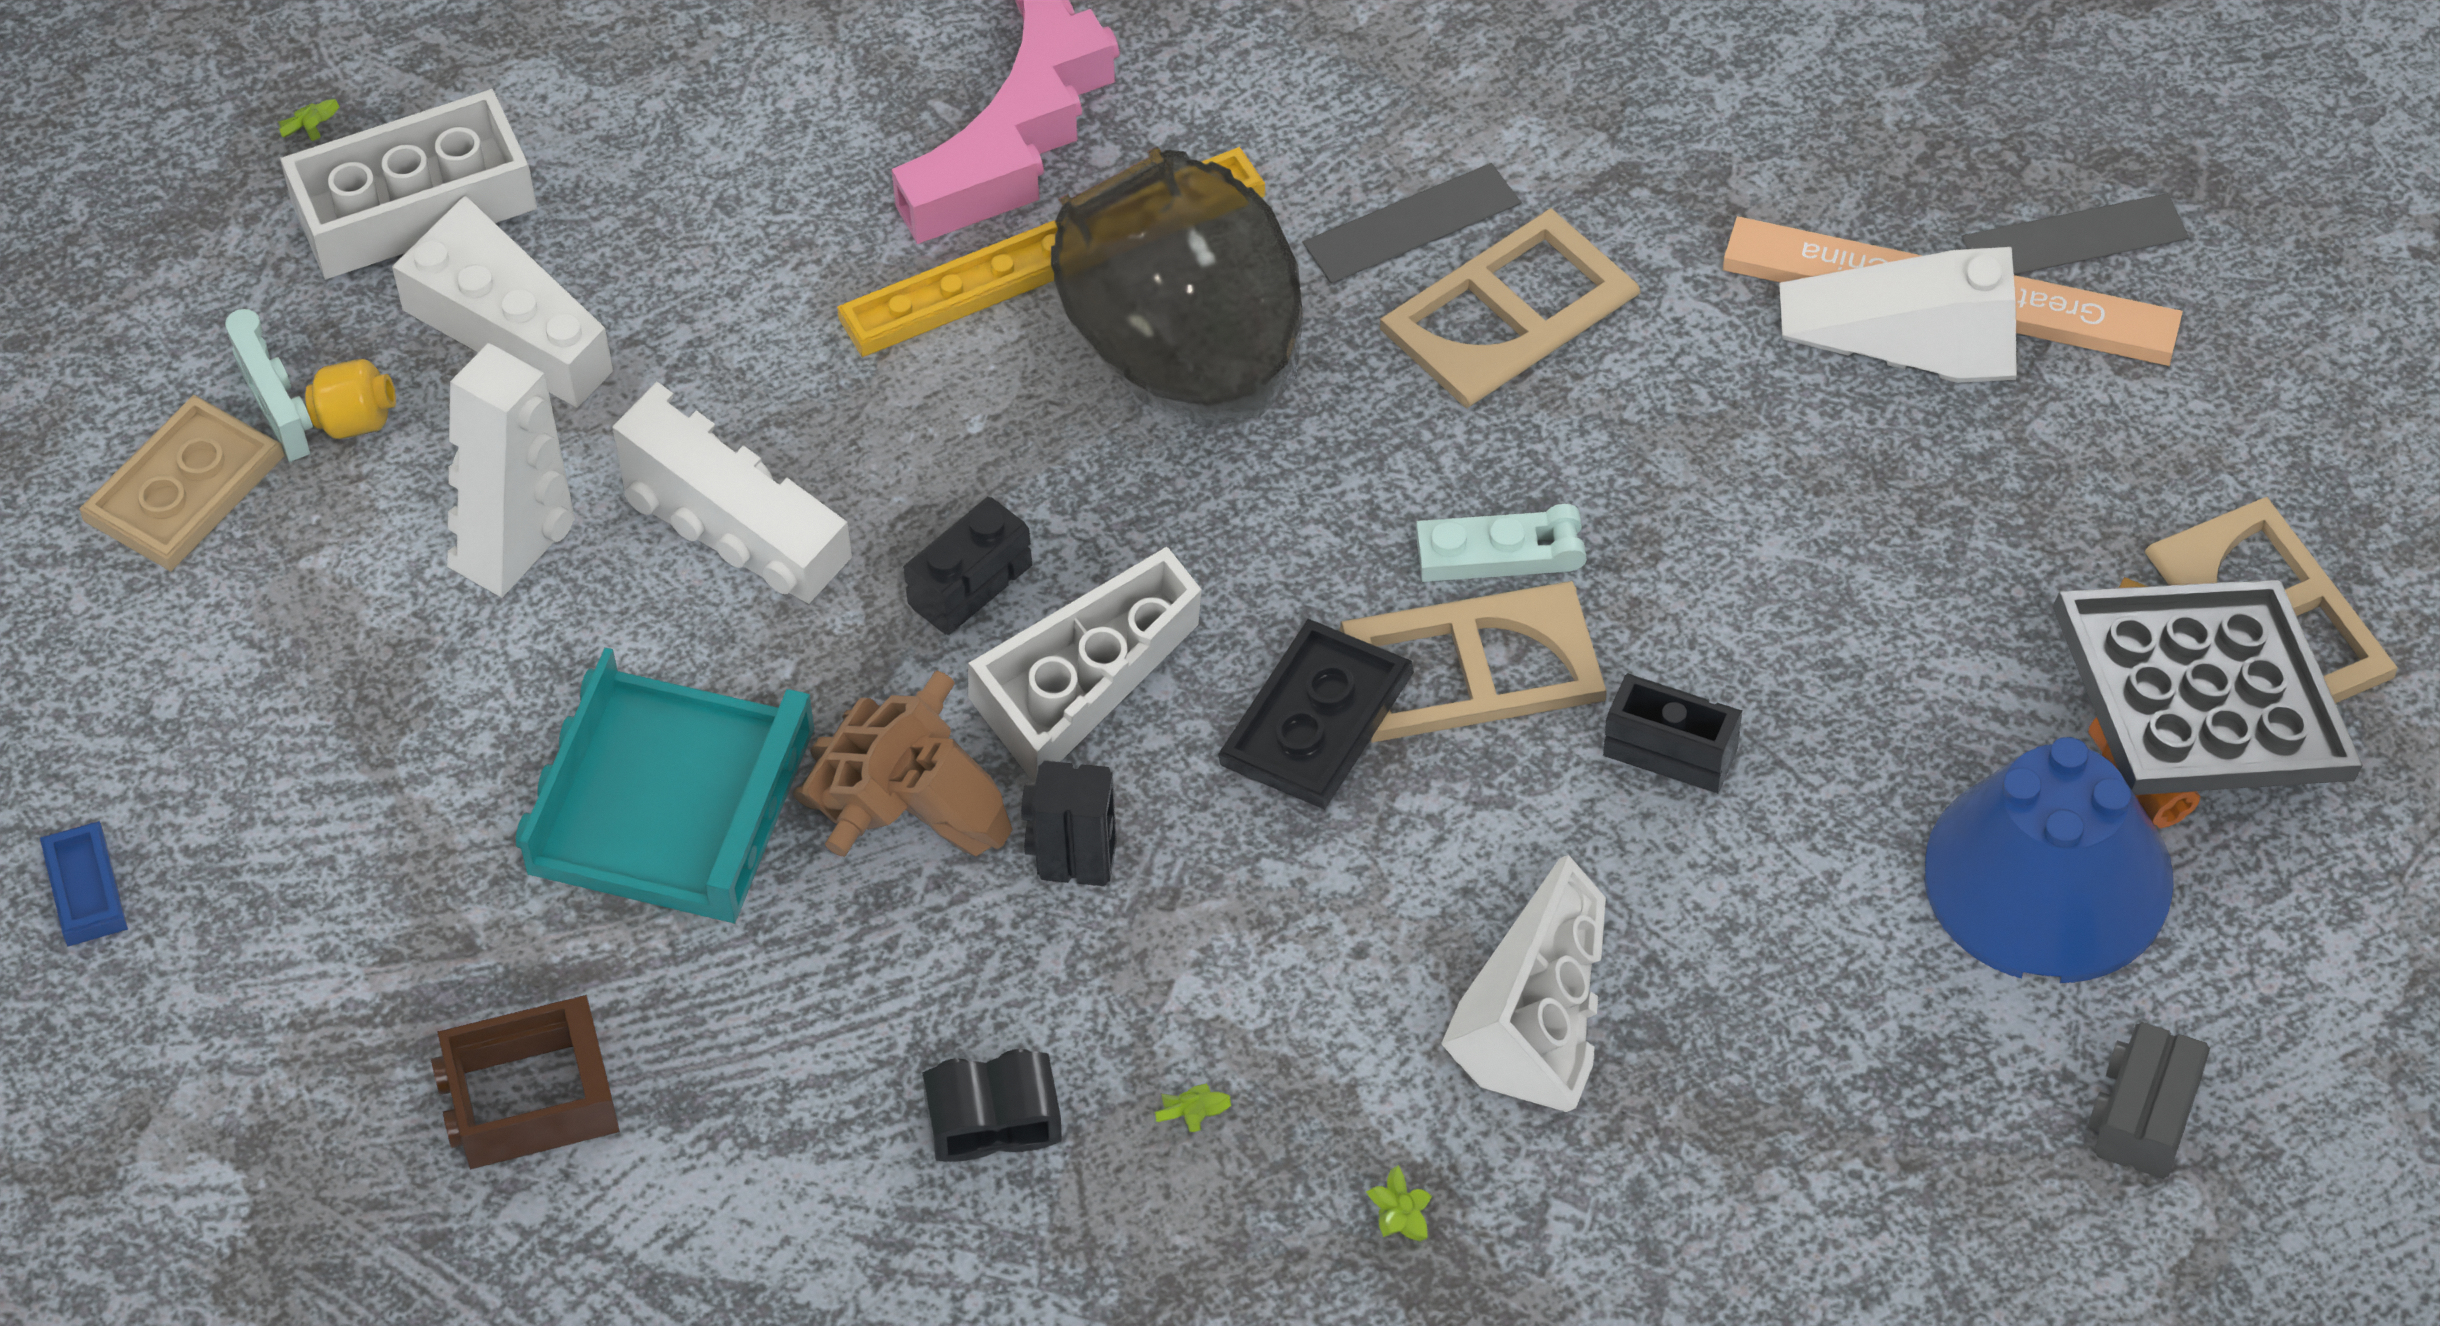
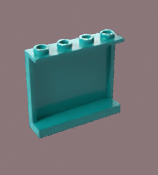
[516,647,815,924]

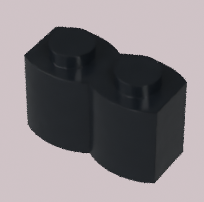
[922,1049,1062,1162]

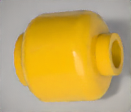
[305,359,396,439]

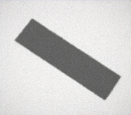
[1302,163,1522,283]
[1961,193,2190,275]

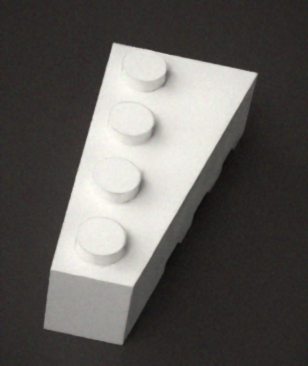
[392,195,613,408]
[447,343,575,598]
[612,381,852,604]
[968,547,1202,784]

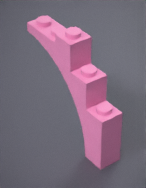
[892,0,1119,244]

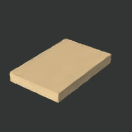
[79,395,285,572]

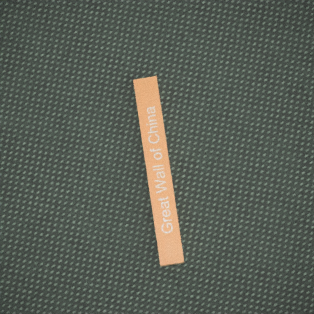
[1723,216,2183,366]

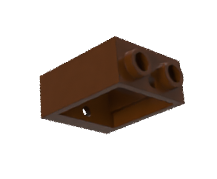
[431,995,620,1170]

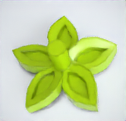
[277,99,340,141]
[1155,1083,1231,1132]
[1366,1165,1432,1241]

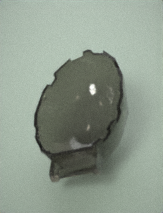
[1051,146,1303,428]

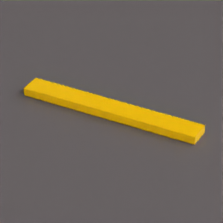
[837,146,1265,358]

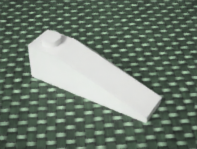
[1779,247,2017,383]
[1441,855,1606,1112]

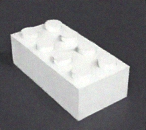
[280,89,537,280]

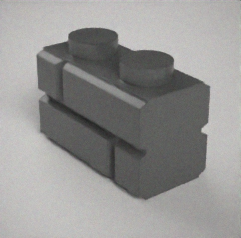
[2088,1022,2211,1179]

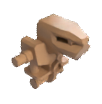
[793,671,1013,857]

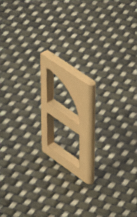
[1380,208,1641,408]
[2145,497,2398,703]
[1339,581,1607,743]

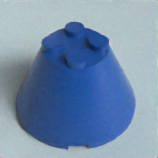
[1924,737,2174,983]

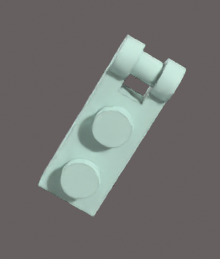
[225,309,313,462]
[1416,504,1587,582]

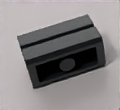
[903,496,1032,635]
[1603,673,1742,794]
[1021,761,1117,887]

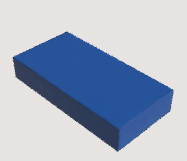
[40,821,128,947]

